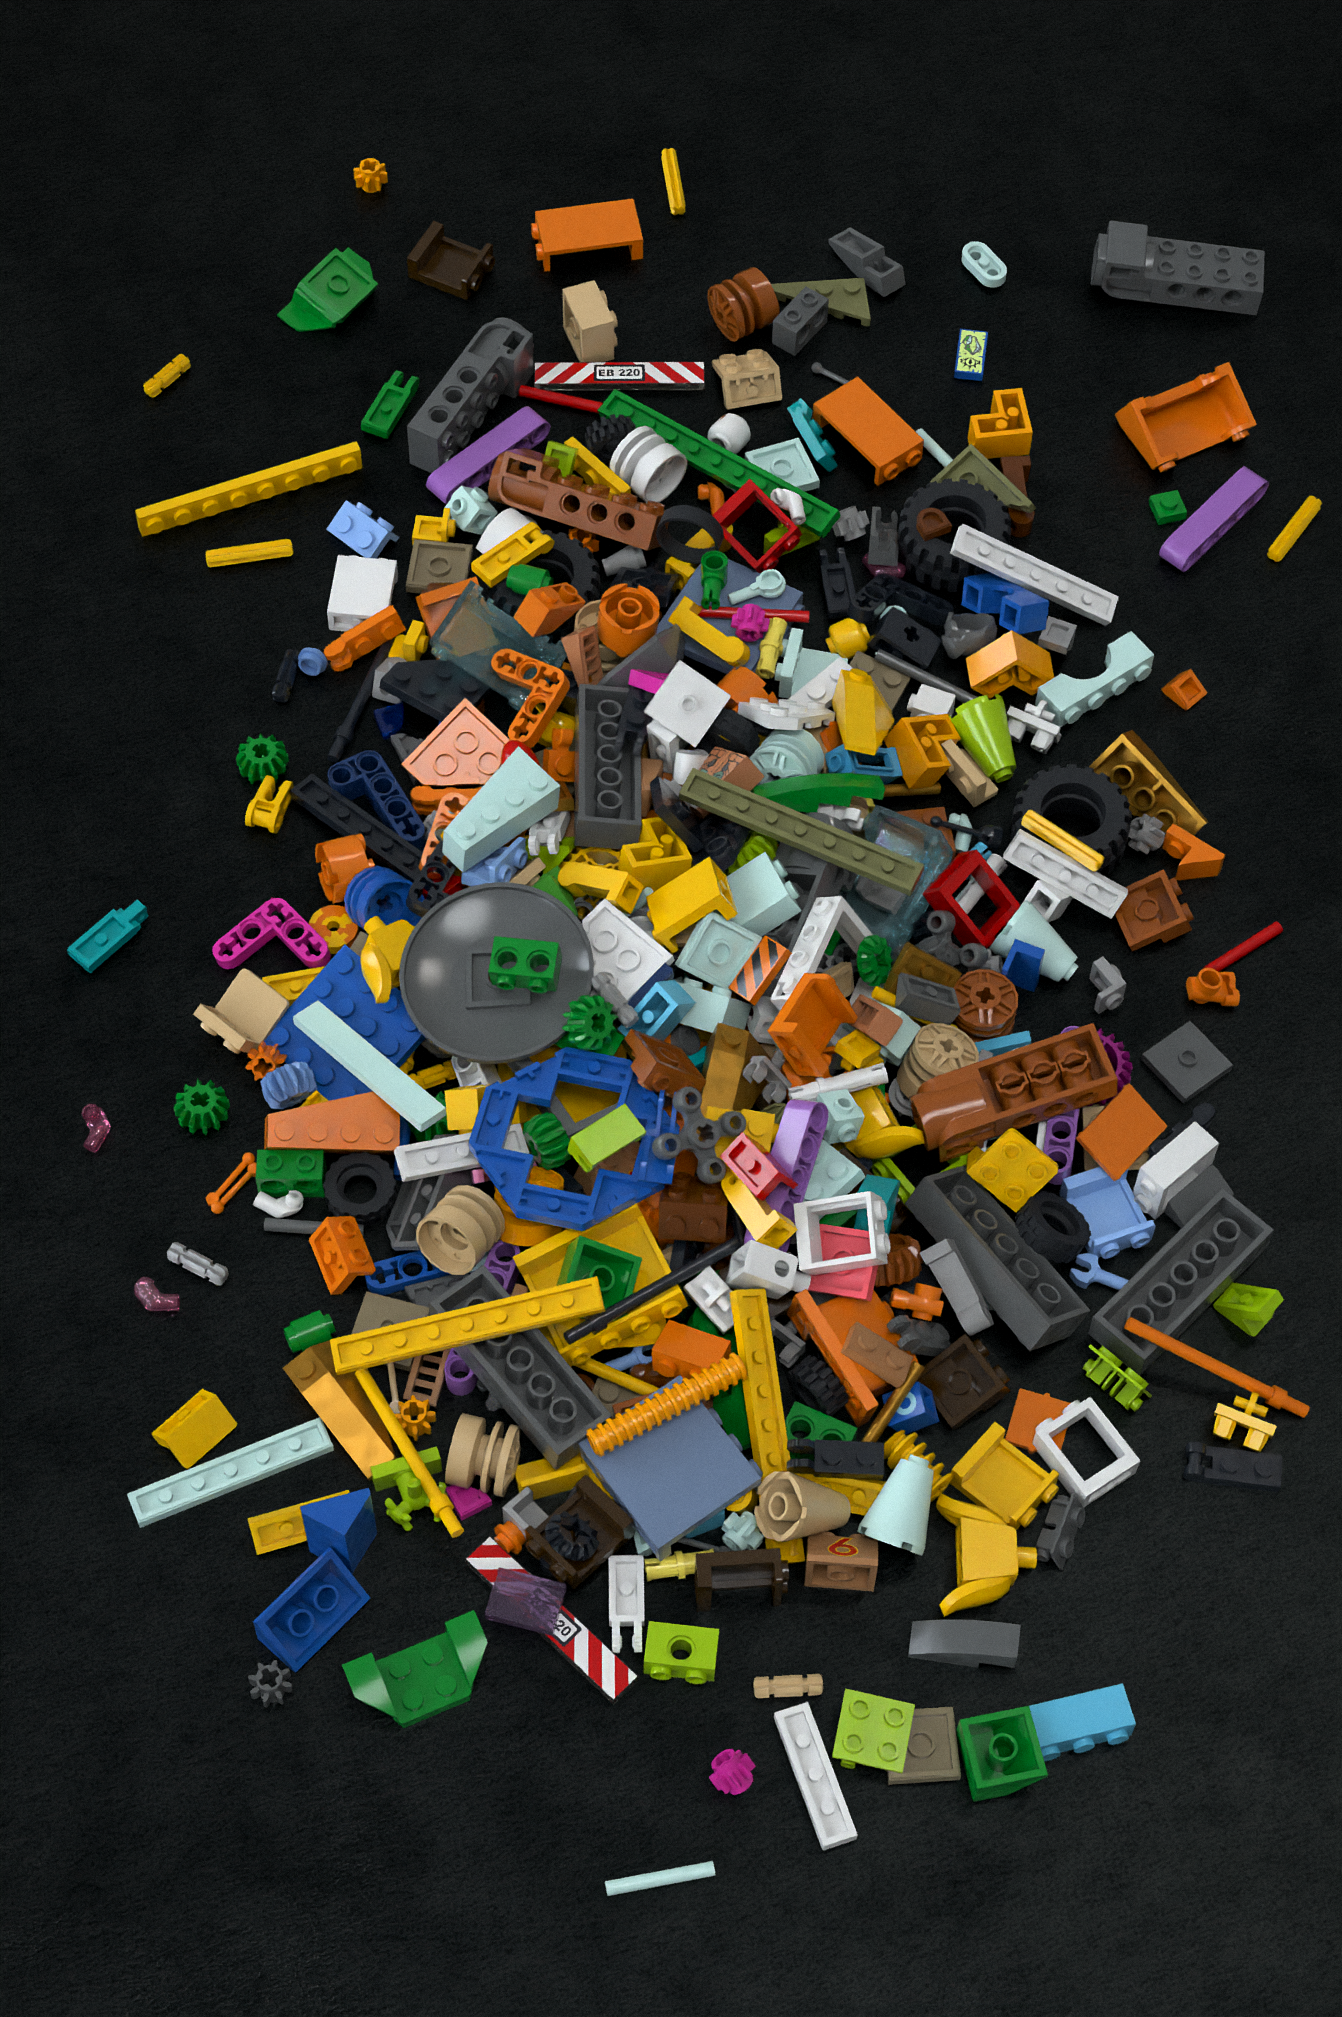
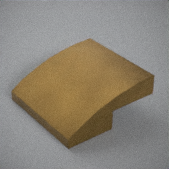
[883,942,962,1027]

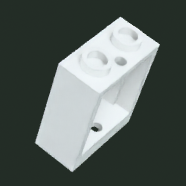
[1133,1121,1219,1219]
[793,1191,891,1276]
[1032,1397,1140,1508]

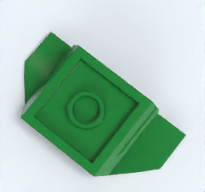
[277,247,378,332]
[342,1610,488,1728]

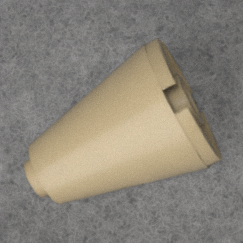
[754,1471,851,1542]

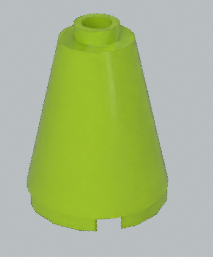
[948,694,1016,783]

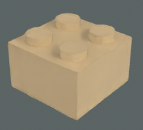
[562,280,618,363]

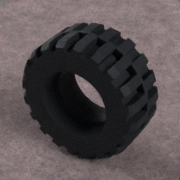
[897,478,1011,592]
[487,530,600,645]
[1010,764,1132,875]

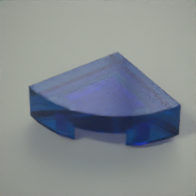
[374,702,404,740]

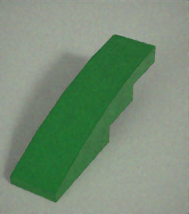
[751,773,885,813]

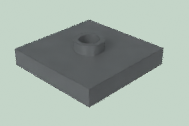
[1141,1021,1233,1104]

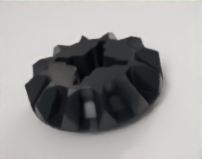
[545,1510,600,1561]

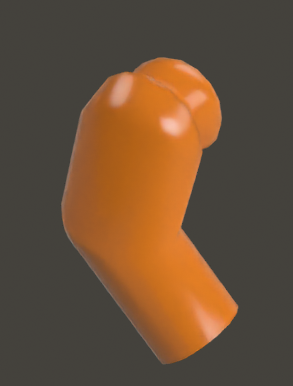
[697,482,725,515]

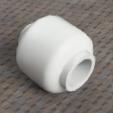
[708,413,751,454]

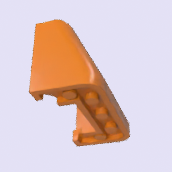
[1115,362,1257,473]

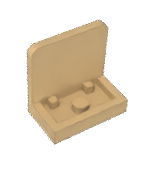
[193,969,290,1054]

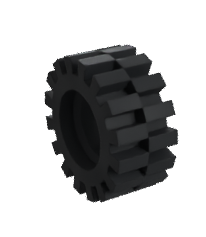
[585,414,636,467]
[786,1355,848,1417]

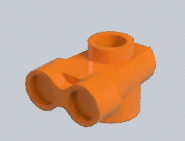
[1186,968,1240,1006]
[889,1283,944,1321]

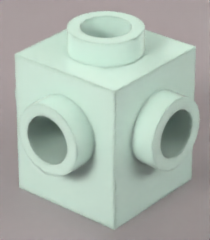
[444,486,498,535]
[816,1089,865,1144]

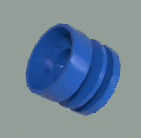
[344,866,425,930]

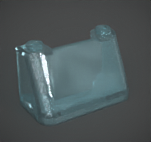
[429,580,567,711]
[838,804,953,956]

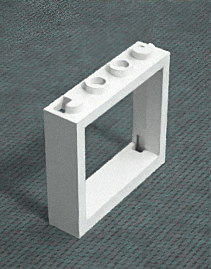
[770,896,894,1069]

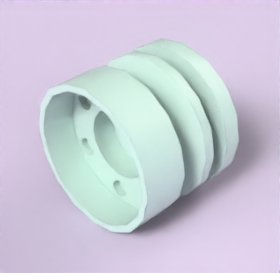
[749,729,824,785]

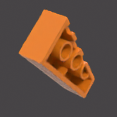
[264,1092,400,1155]

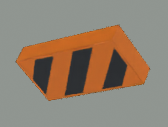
[728,935,792,1006]

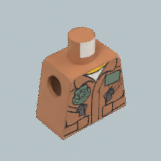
[689,746,765,819]

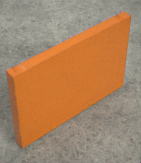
[1075,1083,1167,1181]

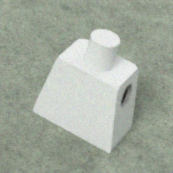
[725,1240,811,1299]

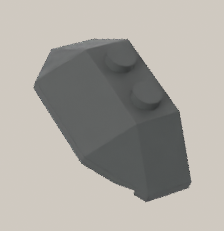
[597,624,686,688]
[386,1134,472,1251]

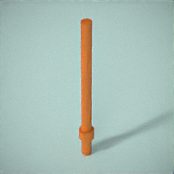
[1124,1317,1310,1418]

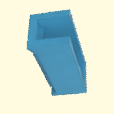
[825,744,903,785]

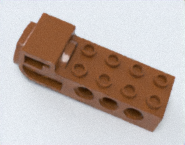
[488,448,669,551]
[909,1023,1118,1162]

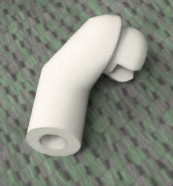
[770,488,806,525]
[253,1190,304,1218]

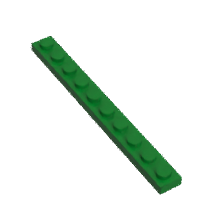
[598,389,841,538]

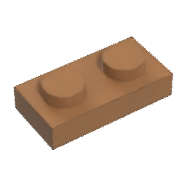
[841,1322,913,1388]

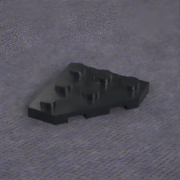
[379,657,503,722]
[686,813,751,873]

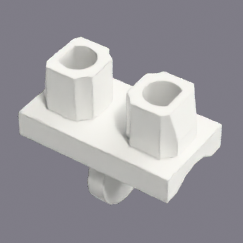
[1007,700,1061,754]
[683,1266,734,1335]

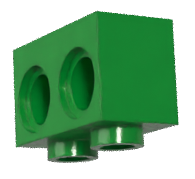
[488,936,562,993]
[256,1150,326,1197]
[785,1401,858,1461]

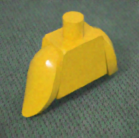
[360,916,415,1004]
[833,1056,924,1159]
[936,1493,1037,1617]

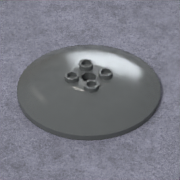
[399,882,594,1064]

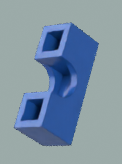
[961,572,1049,634]

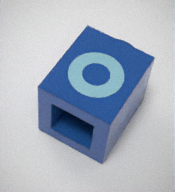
[882,1381,939,1434]

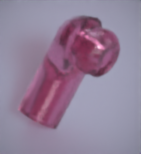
[82,1104,110,1153]
[134,1277,180,1311]

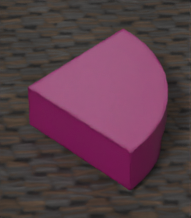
[445,1485,492,1521]

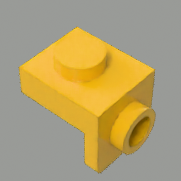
[412,508,456,545]
[388,620,429,662]

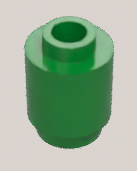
[506,563,553,596]
[283,1310,336,1354]

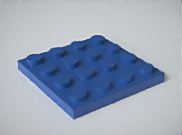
[264,944,425,1101]

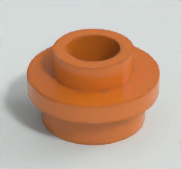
[494,1521,526,1554]

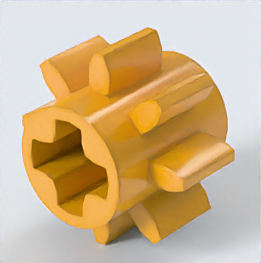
[353,158,388,193]
[395,1395,436,1441]

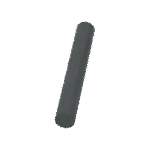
[264,1218,364,1237]

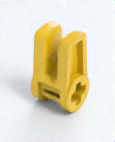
[245,775,294,834]

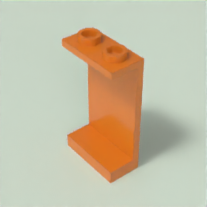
[531,199,643,271]
[812,377,924,486]

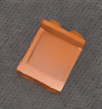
[415,577,499,660]
[767,973,858,1077]

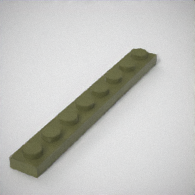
[679,768,924,896]

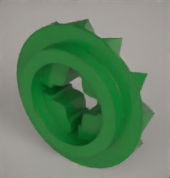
[857,935,894,986]

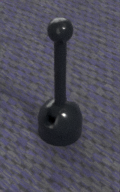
[930,816,1003,851]

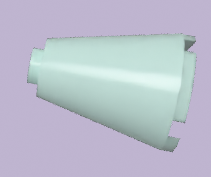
[989,900,1079,982]
[857,1454,934,1556]

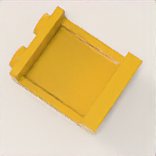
[646,856,738,953]
[950,1422,1059,1530]

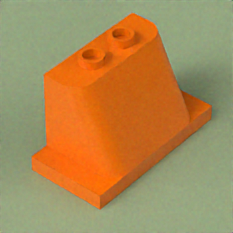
[787,1289,918,1427]

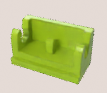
[567,1104,647,1173]

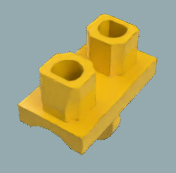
[1213,1392,1277,1453]

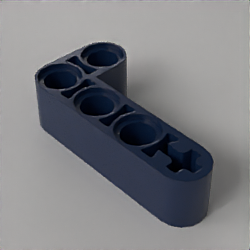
[328,750,426,852]

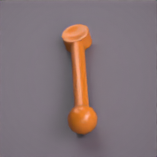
[206,1152,255,1206]
[211,1162,257,1214]

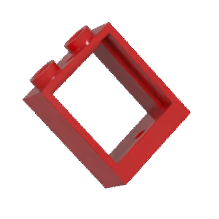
[712,479,803,573]
[922,849,1021,948]

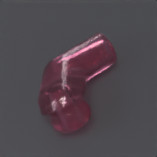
[862,553,906,579]

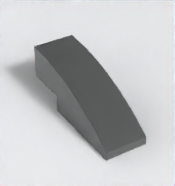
[828,227,906,297]
[908,1620,1021,1668]

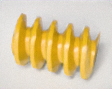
[884,1430,954,1502]

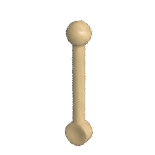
[387,1362,400,1414]

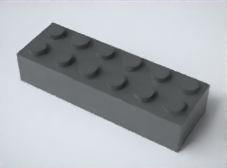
[574,684,642,849]
[905,1165,1091,1351]
[1088,1188,1274,1376]
[429,1265,612,1470]

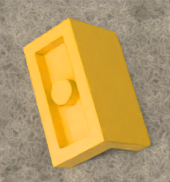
[151,1389,237,1469]
[514,1453,588,1500]

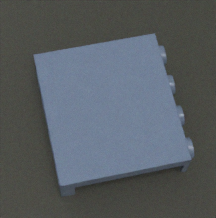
[657,559,805,678]
[578,1375,763,1562]

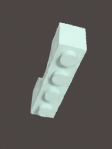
[1035,631,1154,727]

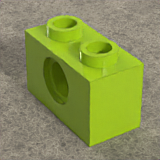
[644,1621,719,1684]

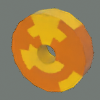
[309,905,359,954]

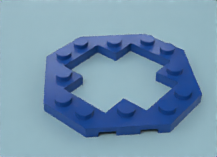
[469,1047,679,1231]

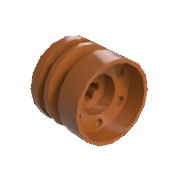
[707,267,780,341]
[952,969,1018,1043]

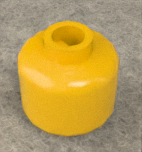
[825,617,870,659]

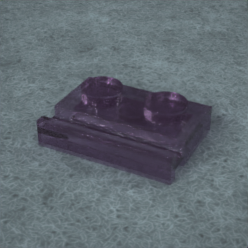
[485,1567,567,1636]

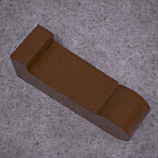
[999,456,1034,537]

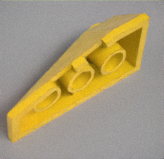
[831,668,894,756]

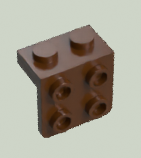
[658,1172,729,1243]

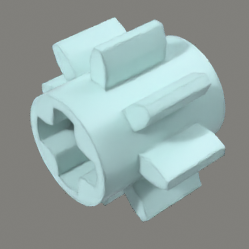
[721,1511,764,1551]

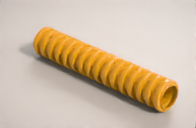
[586,1352,748,1457]

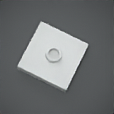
[644,660,731,747]

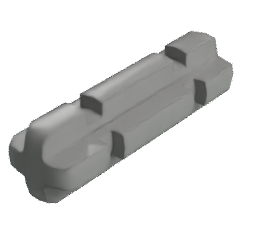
[592,972,639,1028]
[167,1242,229,1285]

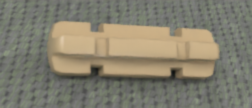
[753,1674,823,1698]

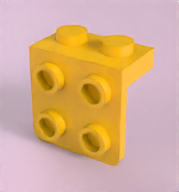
[966,1128,1058,1212]

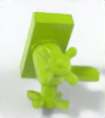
[370,1446,447,1531]

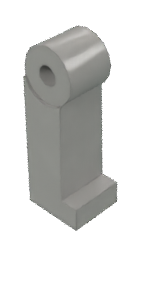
[920,1239,994,1336]

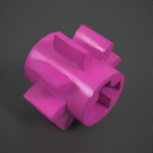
[731,604,770,642]
[709,1749,756,1795]

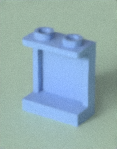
[1059,1166,1156,1259]

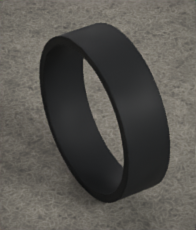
[656,505,724,564]

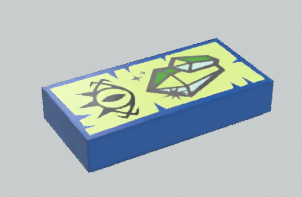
[954,329,988,381]

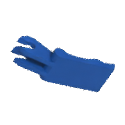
[638,1090,680,1185]

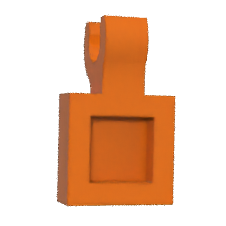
[542,728,575,782]

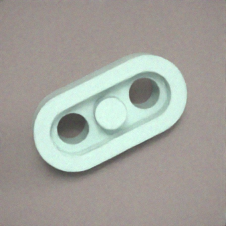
[961,242,1007,287]

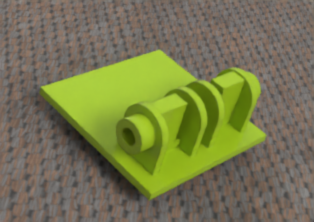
[1083,1344,1152,1412]
[832,1688,915,1774]

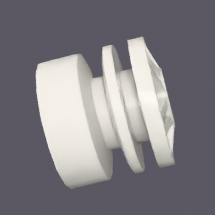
[609,426,687,503]

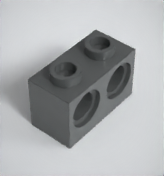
[772,286,829,356]

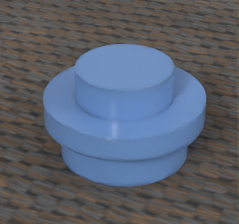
[298,647,328,676]

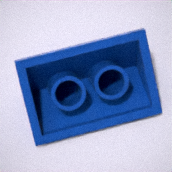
[300,1488,377,1574]
[253,1547,370,1673]

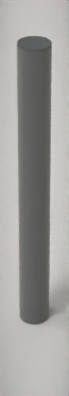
[874,648,978,703]

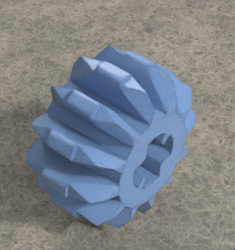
[260,1061,317,1109]

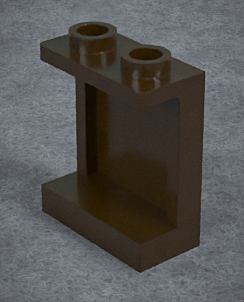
[407,221,495,300]
[525,1475,635,1589]
[694,1548,789,1612]

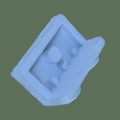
[327,500,399,559]
[461,836,528,887]

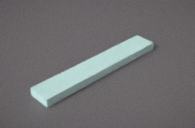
[293,1001,446,1132]
[127,1417,334,1528]

